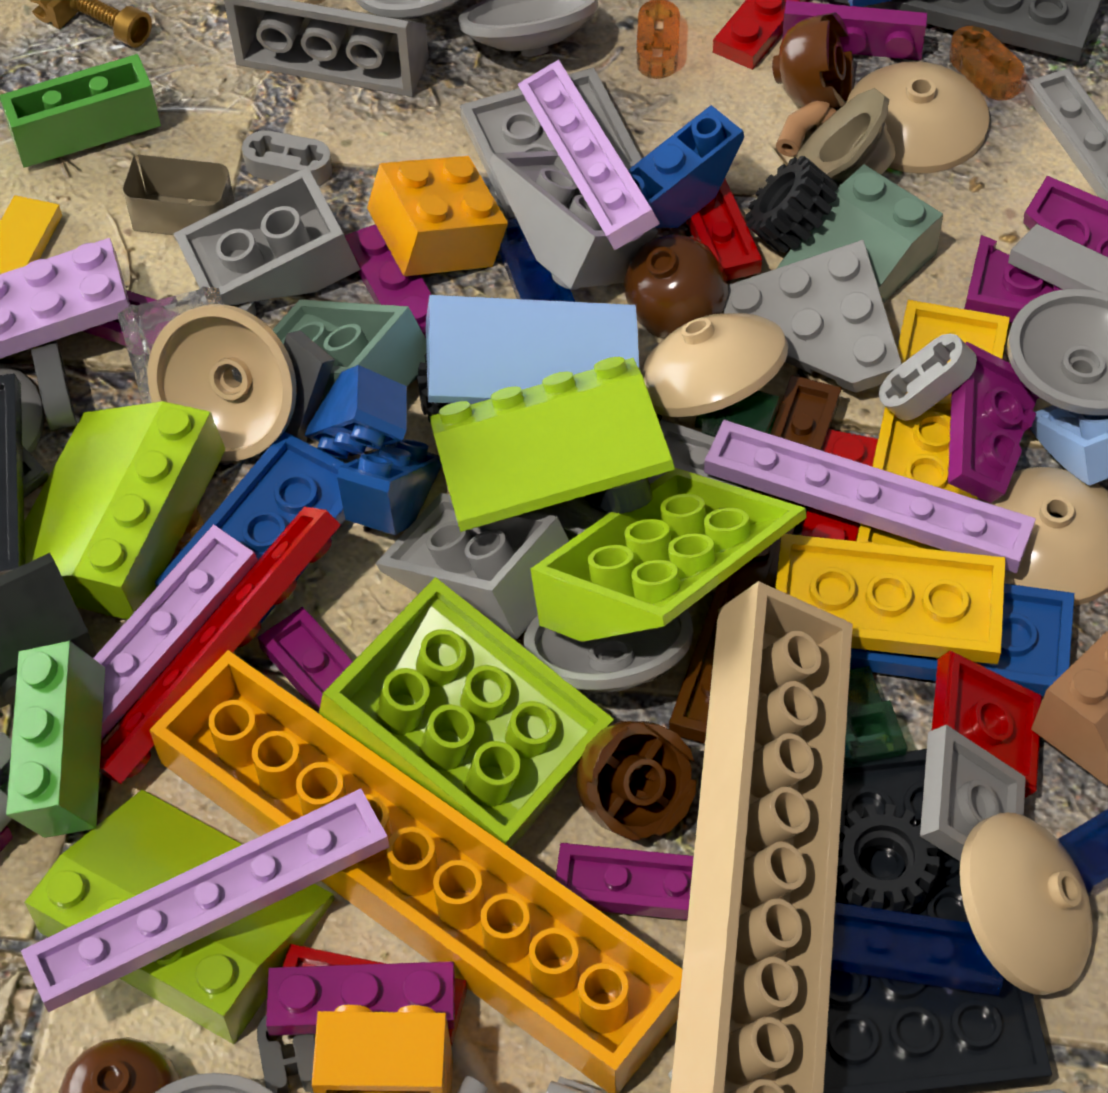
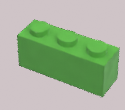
[0,54,161,168]
[6,641,105,838]

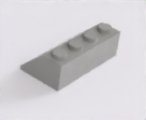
[224,0,429,97]

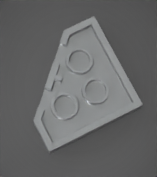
[723,240,902,393]

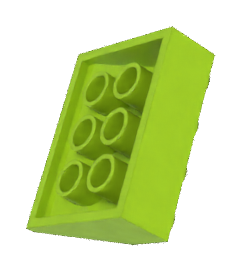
[429,357,675,532]
[24,401,226,620]
[530,467,806,642]
[319,577,614,848]
[24,790,335,1044]

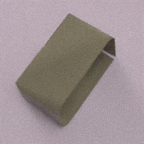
[123,154,235,235]

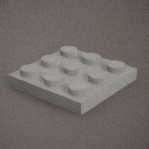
[460,67,642,219]

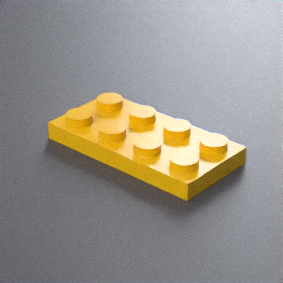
[776,534,1005,665]

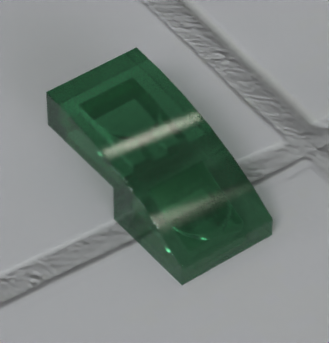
[844,666,908,764]

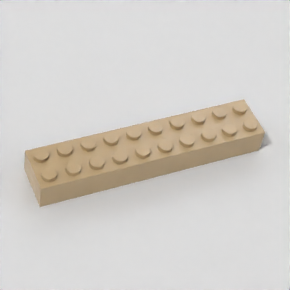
[670,581,853,1093]

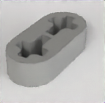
[242,130,333,186]
[879,333,977,421]

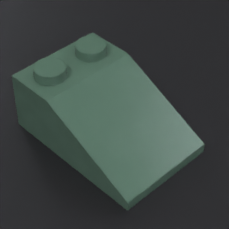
[776,165,943,304]
[273,299,426,407]

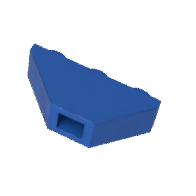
[628,105,745,228]
[304,365,407,459]
[337,439,442,535]

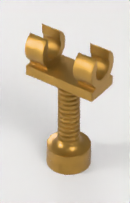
[29,0,152,48]

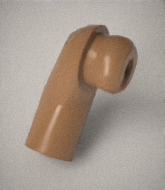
[776,101,837,157]

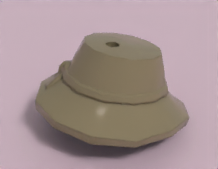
[797,88,896,184]

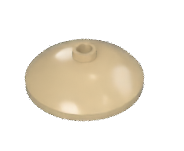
[847,62,989,173]
[147,304,297,461]
[640,313,788,417]
[977,467,1108,606]
[960,812,1093,995]

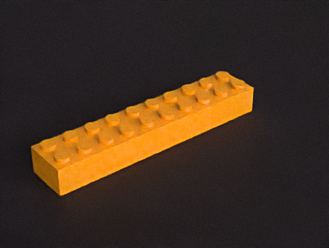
[149,650,683,1093]

